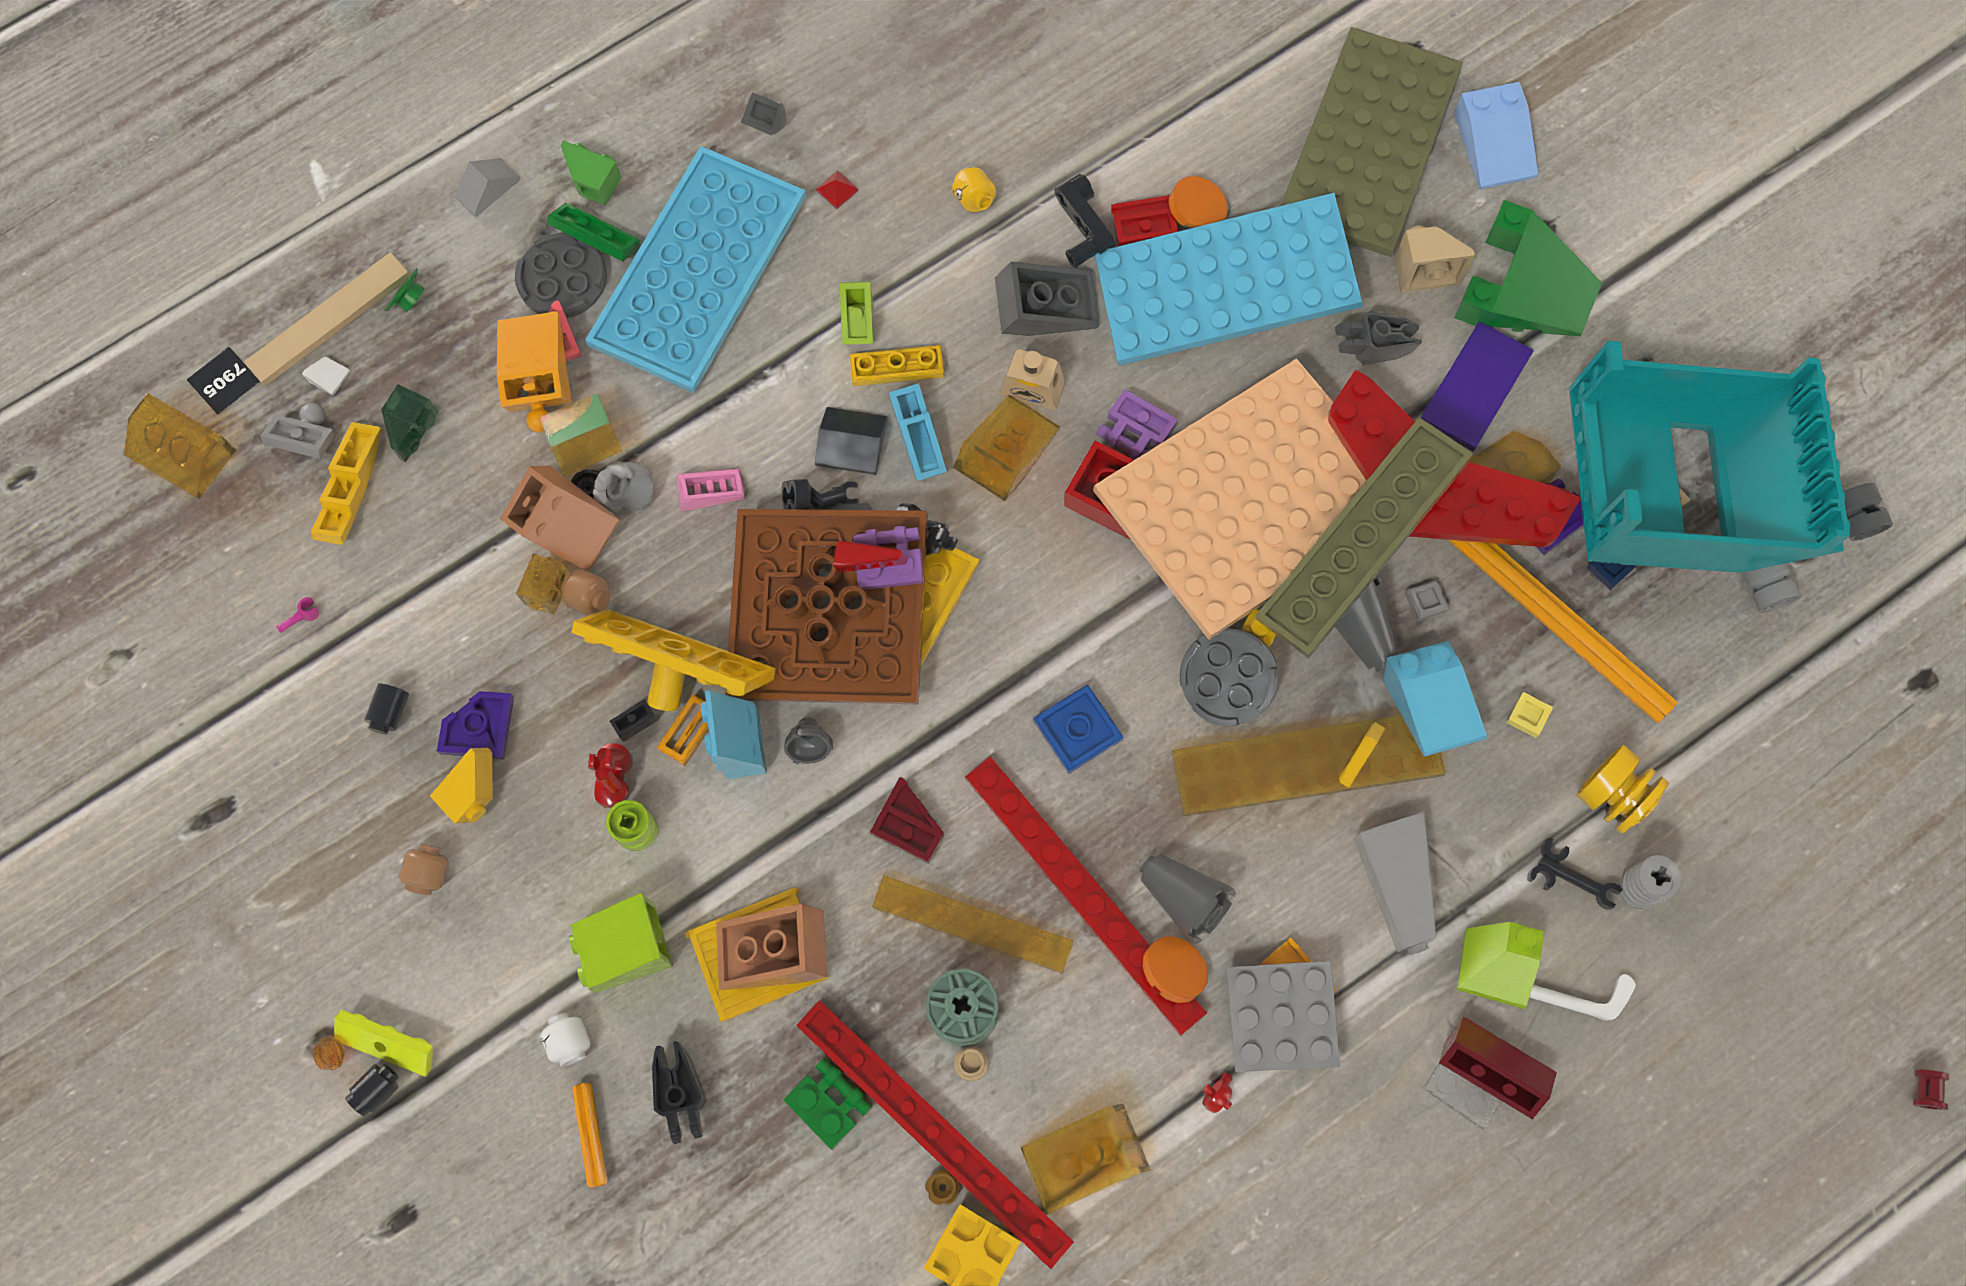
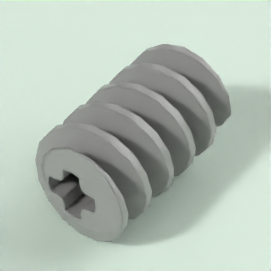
[1619,855,1681,909]

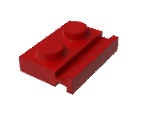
[1111,195,1178,247]

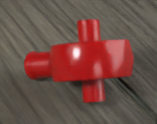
[1202,1073,1233,1113]

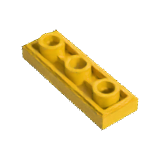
[850,345,944,386]

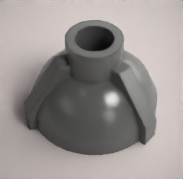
[784,718,833,764]

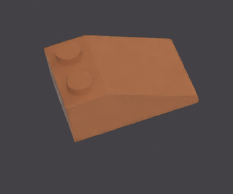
[716,903,827,990]

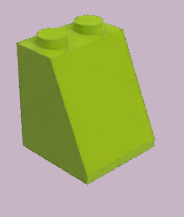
[569,893,673,993]

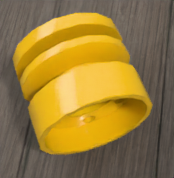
[1576,744,1669,834]

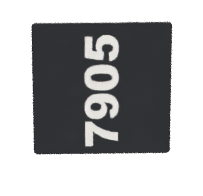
[187,347,260,414]

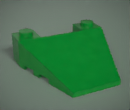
[1454,200,1602,336]

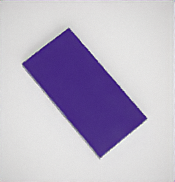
[1420,321,1534,452]

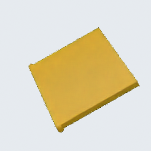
[685,887,828,1023]

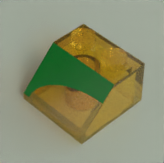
[539,393,623,476]

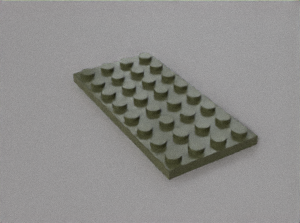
[1280,27,1463,257]

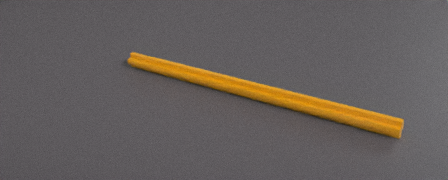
[1448,540,1678,724]

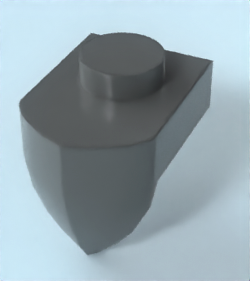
[741,92,786,135]

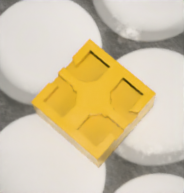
[923,1204,1021,1286]

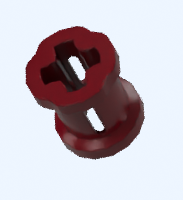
[1913,1069,1949,1110]

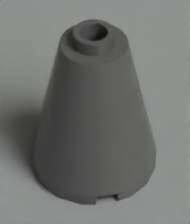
[1335,578,1398,672]
[1140,854,1236,944]

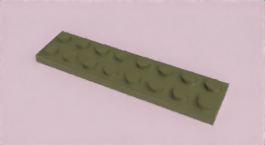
[1256,417,1473,658]

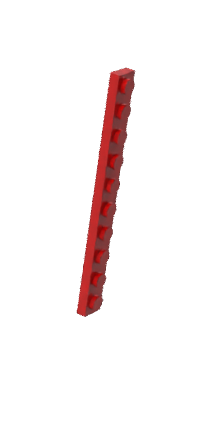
[965,756,1207,1036]
[796,1000,1074,1269]

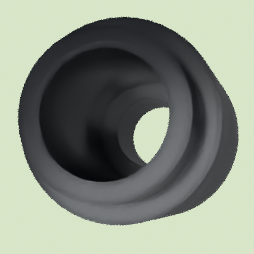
[345,1064,399,1116]

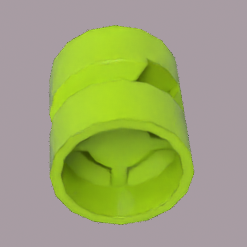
[606,800,658,851]

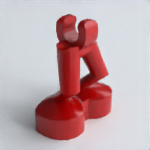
[588,743,633,808]

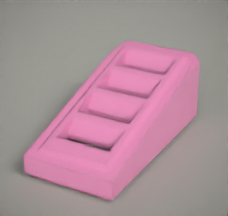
[676,468,745,511]

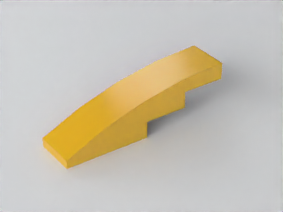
[310,422,382,545]

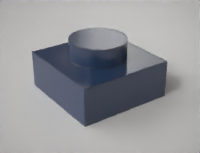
[1587,561,1636,591]

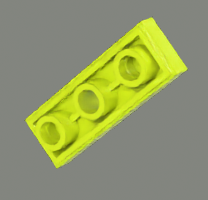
[334,1010,433,1077]

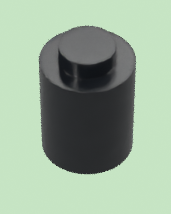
[364,683,409,735]

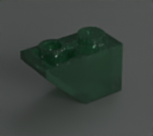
[381,384,438,462]

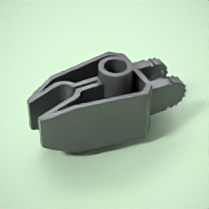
[1335,311,1422,365]

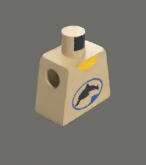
[1000,349,1065,411]

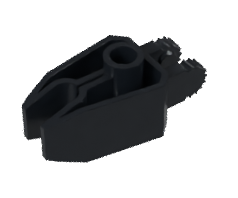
[652,1041,707,1144]

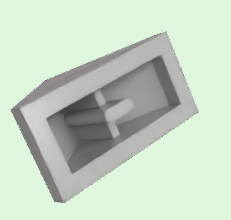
[455,159,520,217]

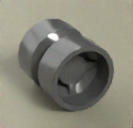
[1844,483,1893,541]

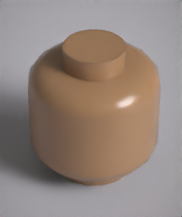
[561,570,610,616]
[399,844,449,895]

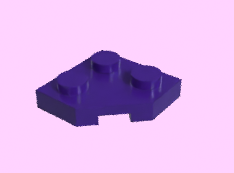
[437,691,514,759]

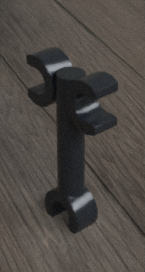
[1527,838,1623,910]

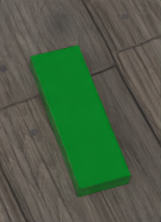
[547,203,640,262]

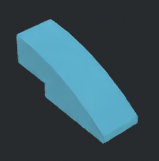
[888,383,947,481]

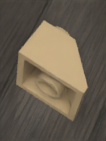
[1394,226,1475,293]

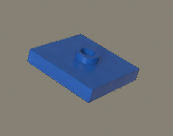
[1033,684,1124,774]

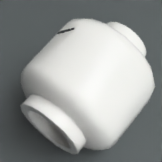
[540,1013,591,1067]

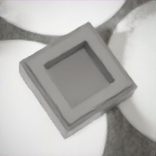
[1405,580,1449,622]

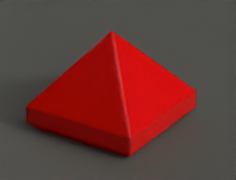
[816,170,858,209]

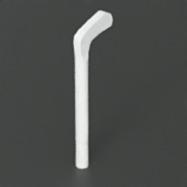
[1529,974,1636,1021]

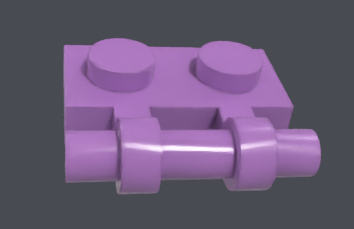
[1097,389,1178,460]
[853,525,924,590]

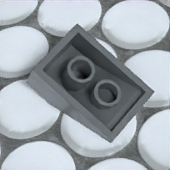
[995,261,1099,336]

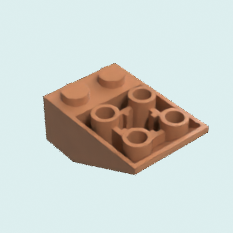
[500,466,621,571]

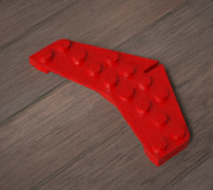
[1327,369,1581,547]

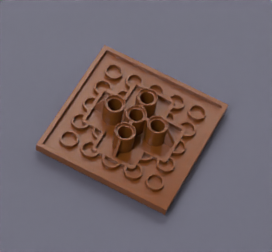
[725,509,928,705]

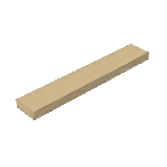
[244,252,410,387]

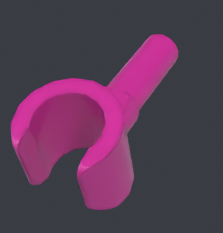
[276,597,319,633]

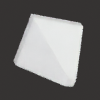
[302,356,351,396]

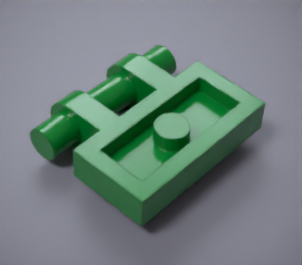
[783,1058,873,1150]

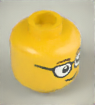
[952,167,996,213]

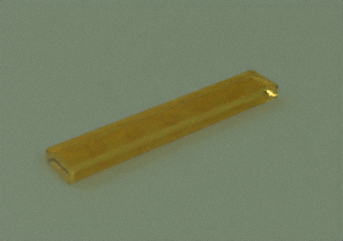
[872,875,1073,974]

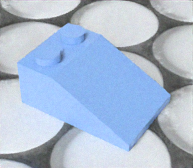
[1454,82,1539,190]

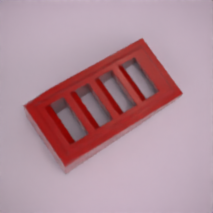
[833,541,907,572]

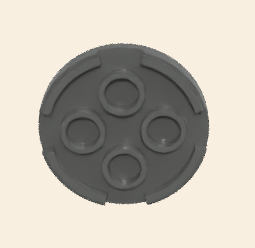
[515,233,607,318]
[1180,627,1279,726]

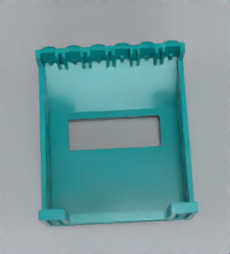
[1569,341,1850,573]

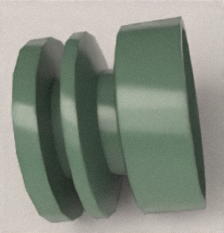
[925,969,999,1048]

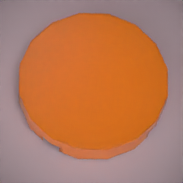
[1169,176,1228,228]
[1143,936,1208,1003]

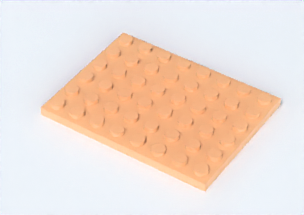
[1093,359,1366,640]

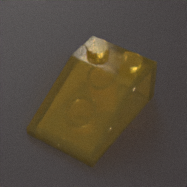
[953,394,1060,501]
[1020,1104,1151,1214]

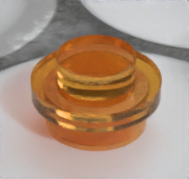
[313,1036,345,1070]

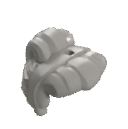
[593,461,654,514]

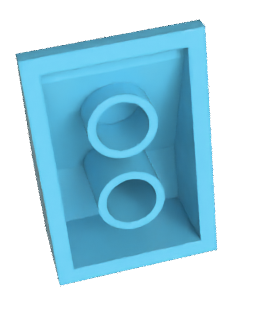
[1383,641,1487,757]

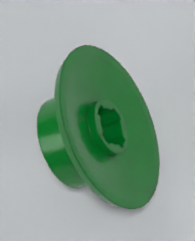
[384,268,425,313]

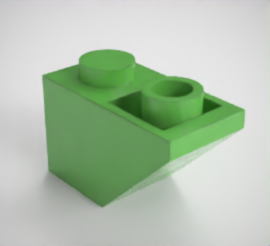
[561,140,621,206]

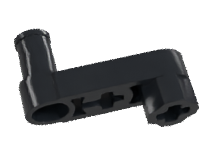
[1054,174,1115,268]

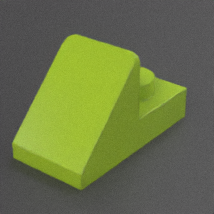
[839,281,874,345]

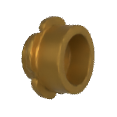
[925,1169,960,1205]

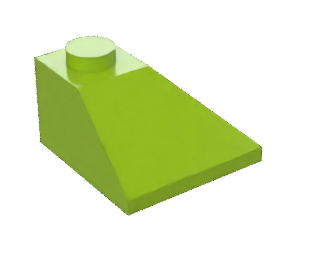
[1456,922,1544,1009]

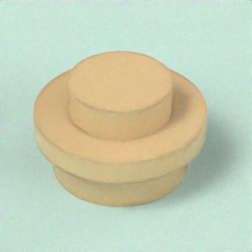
[954,1046,988,1081]

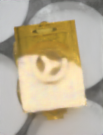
[516,554,570,615]

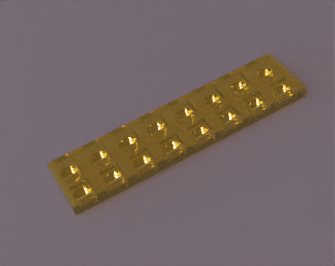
[1171,715,1446,816]

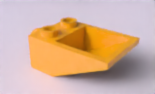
[497,311,572,433]

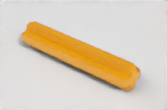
[572,1083,607,1188]

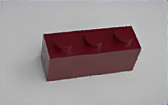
[1439,1016,1557,1120]

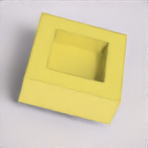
[1506,692,1553,738]

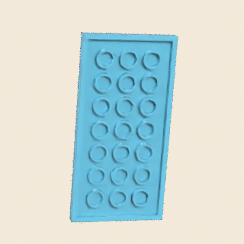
[585,146,807,393]
[1095,193,1362,366]

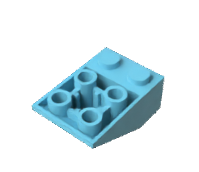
[701,690,767,779]

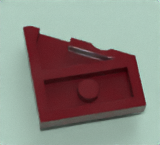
[870,777,944,864]

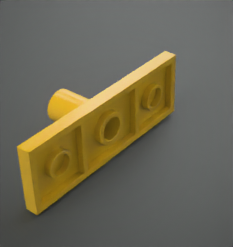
[571,609,776,711]

